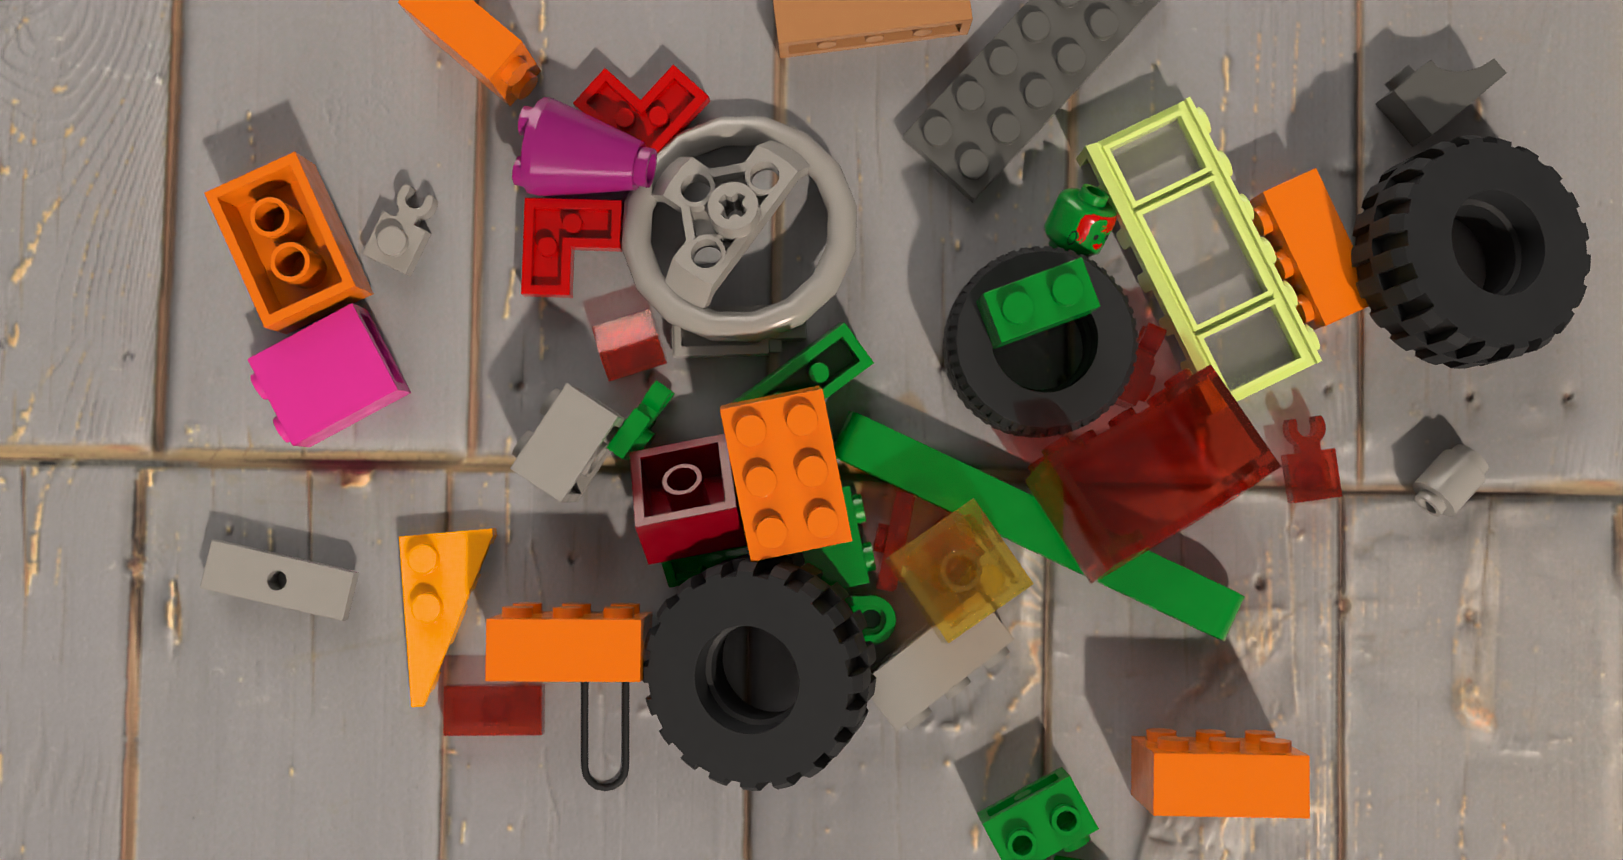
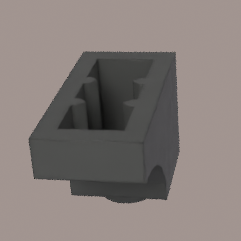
[1375,58,1507,147]

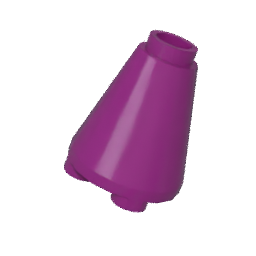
[512,97,657,196]

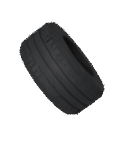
[942,246,1139,438]

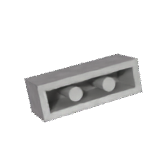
[870,589,1015,732]

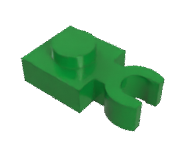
[606,380,675,460]

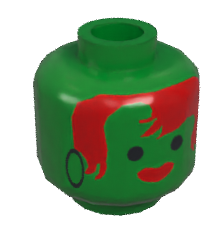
[1044,184,1117,257]

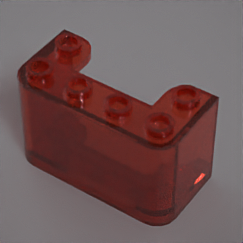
[1025,365,1282,584]

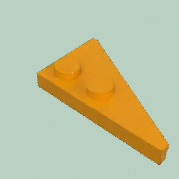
[399,528,497,707]

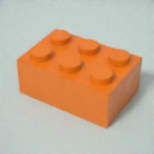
[204,151,374,334]
[720,386,852,562]
[485,602,653,682]
[1131,728,1310,819]

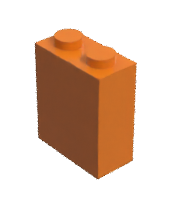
[398,0,541,107]

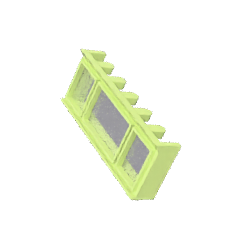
[1076,97,1322,415]

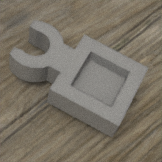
[362,184,438,277]

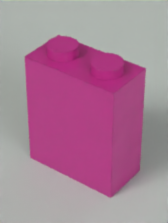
[247,303,411,448]

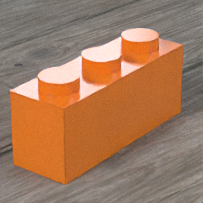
[1250,168,1369,330]

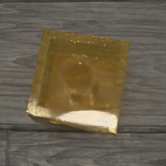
[885,498,1034,644]

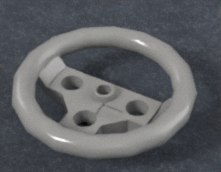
[622,116,857,341]

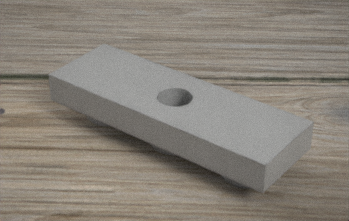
[200,540,359,621]

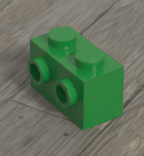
[977,767,1099,860]

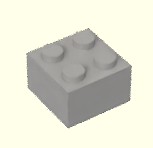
[510,383,626,502]

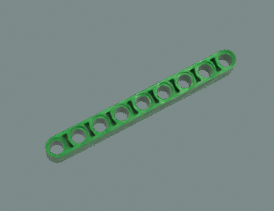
[834,411,1245,641]

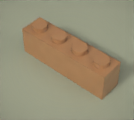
[772,0,973,59]

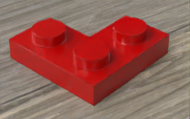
[573,64,710,153]
[521,198,624,298]

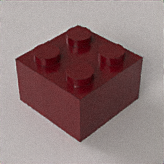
[630,433,747,565]

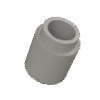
[1413,444,1489,517]

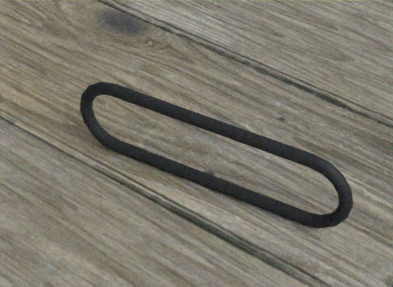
[581,682,629,791]

